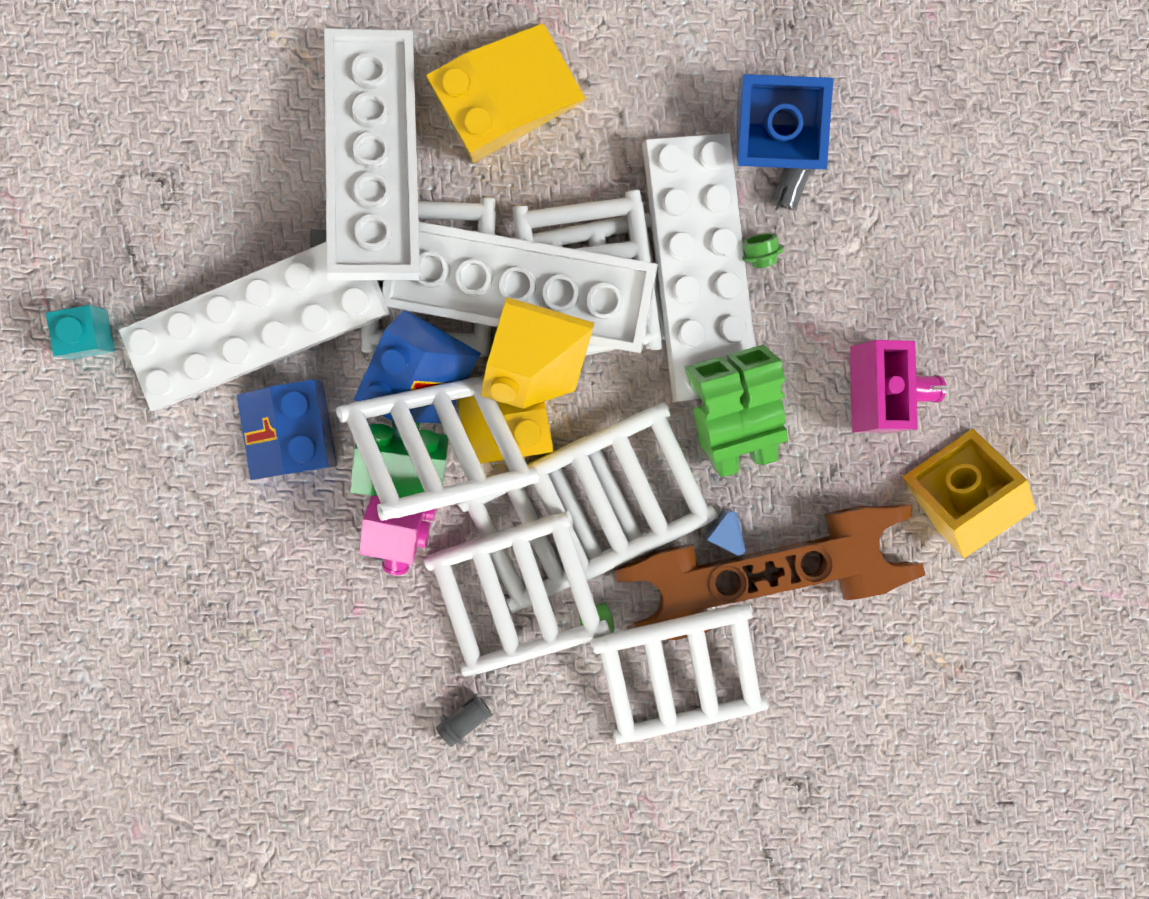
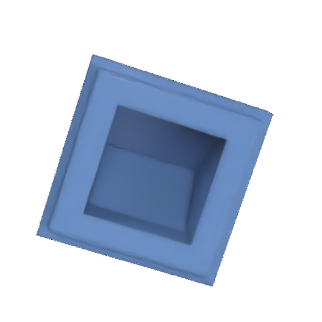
[703,509,746,556]

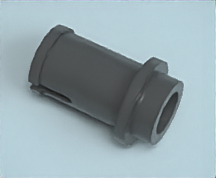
[770,168,815,211]
[436,693,493,747]

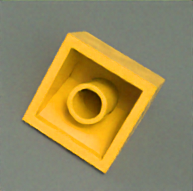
[902,428,1035,558]

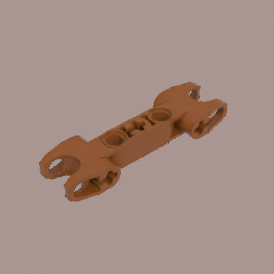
[614,504,925,640]

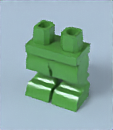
[685,344,788,477]

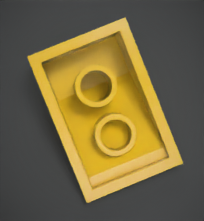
[426,23,586,164]

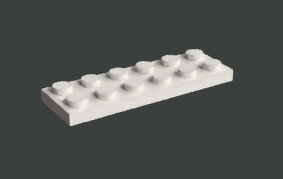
[324,28,420,280]
[642,133,755,402]
[382,222,658,353]
[119,242,390,411]

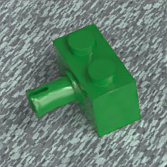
[350,421,448,498]

